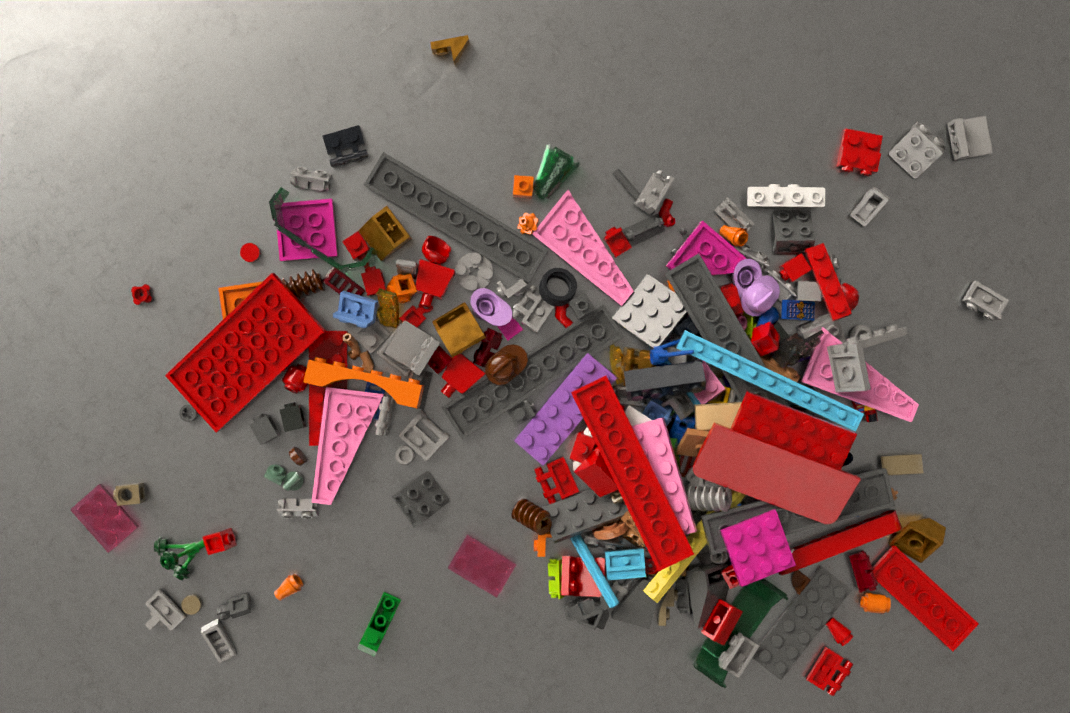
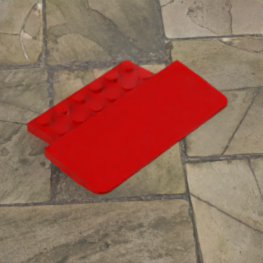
[693,391,861,524]

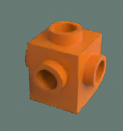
[386,274,417,304]

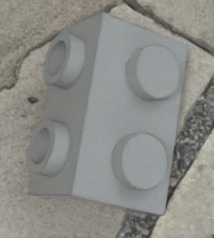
[962,281,1009,321]
[718,632,759,679]

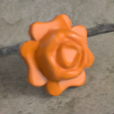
[517,213,539,235]

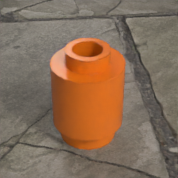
[860,593,891,614]

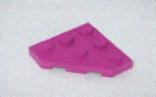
[666,221,746,275]

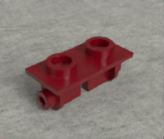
[473,328,503,368]
[849,550,878,593]

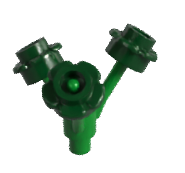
[154,537,205,581]

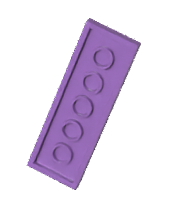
[514,353,618,466]

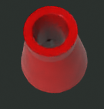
[825,617,854,646]

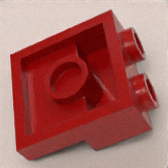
[836,128,883,176]

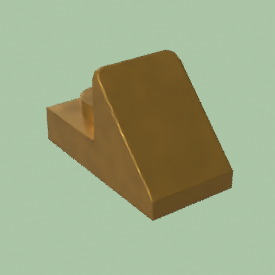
[430,35,469,65]

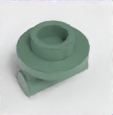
[264,465,286,486]
[283,471,304,491]

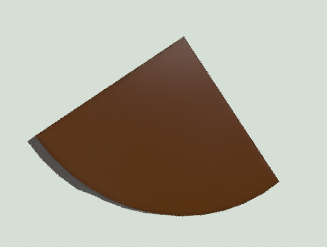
[791,570,811,595]

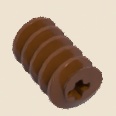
[282,269,325,298]
[511,498,552,535]

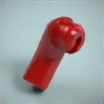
[658,198,676,227]
[555,304,573,328]

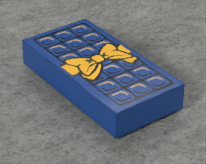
[781,300,815,321]

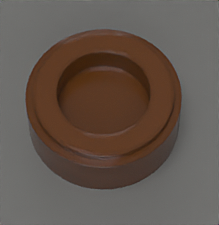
[289,447,307,466]

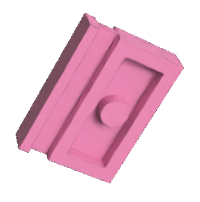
[693,359,726,404]

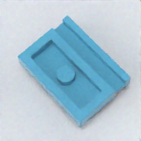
[605,548,646,580]

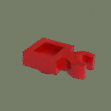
[399,302,433,327]

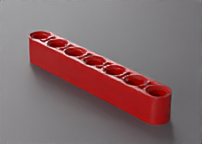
[778,510,902,575]

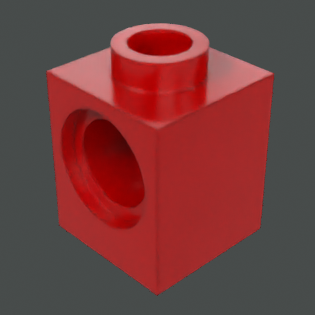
[779,253,812,283]
[361,266,387,297]
[751,322,780,356]

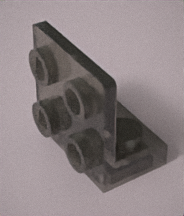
[769,330,824,369]

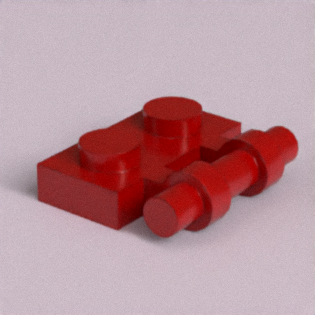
[534,456,579,504]
[806,647,854,697]

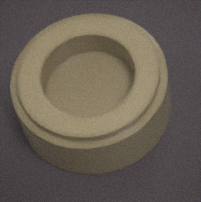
[181,594,202,615]

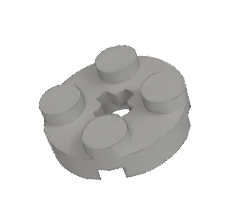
[455,253,493,291]

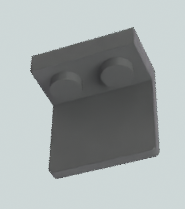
[772,210,815,255]
[392,471,449,527]

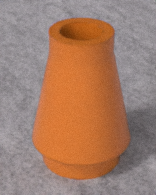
[719,225,748,247]
[274,574,303,601]

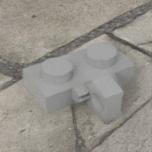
[145,589,187,631]

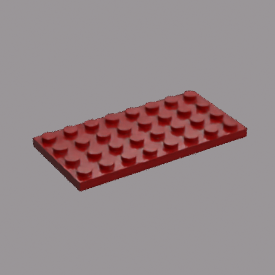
[165,273,326,433]

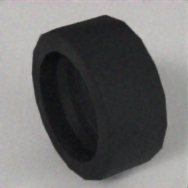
[539,268,577,306]

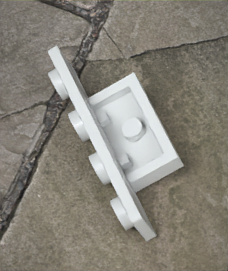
[747,184,825,207]

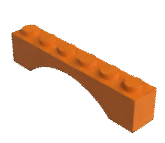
[304,357,425,408]

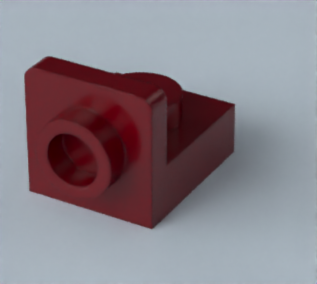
[427,346,453,375]

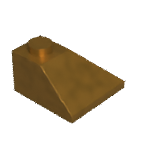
[888,518,946,563]

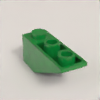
[357,592,401,657]

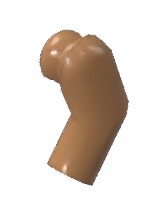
[360,351,374,373]

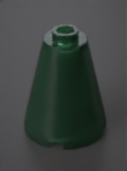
[533,144,581,200]

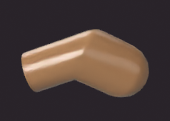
[343,333,361,360]

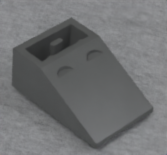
[686,562,729,629]

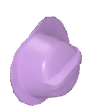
[732,259,762,299]
[741,275,780,316]
[470,288,512,326]

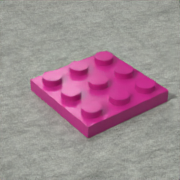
[275,199,338,262]
[720,509,796,587]

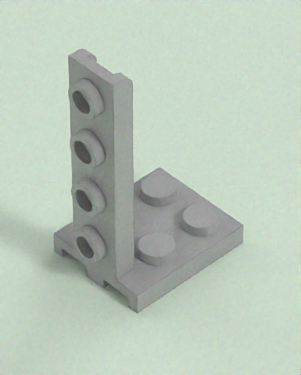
[827,325,907,392]

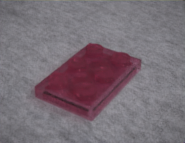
[70,484,139,553]
[448,534,516,598]

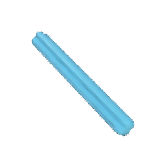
[570,535,619,608]

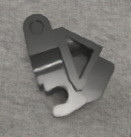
[564,595,610,630]

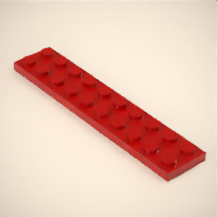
[571,376,694,572]

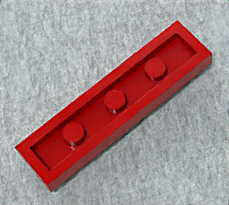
[805,243,852,322]

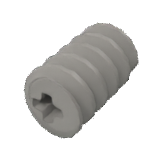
[688,486,732,512]

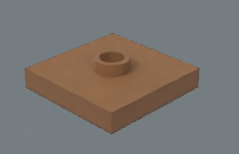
[676,428,709,457]

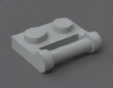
[398,410,450,461]

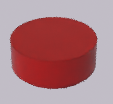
[240,243,261,262]

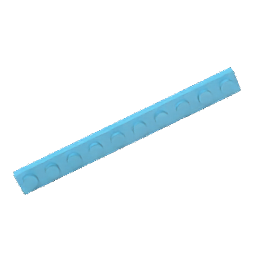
[676,330,864,432]

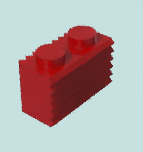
[701,599,743,645]

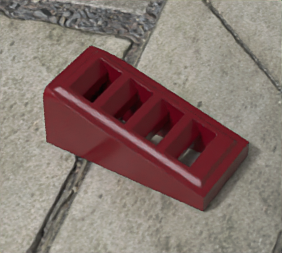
[322,266,365,296]

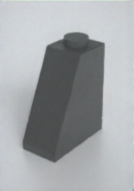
[611,575,657,629]

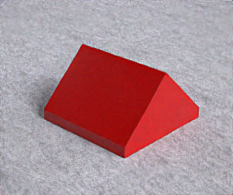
[574,447,618,497]

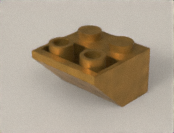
[358,206,412,262]
[432,302,486,357]

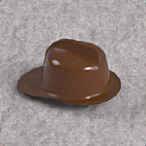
[485,344,528,385]

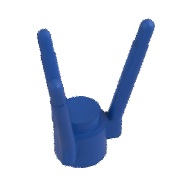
[650,339,694,367]

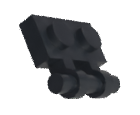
[322,125,368,167]

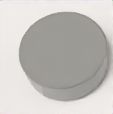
[395,445,415,465]

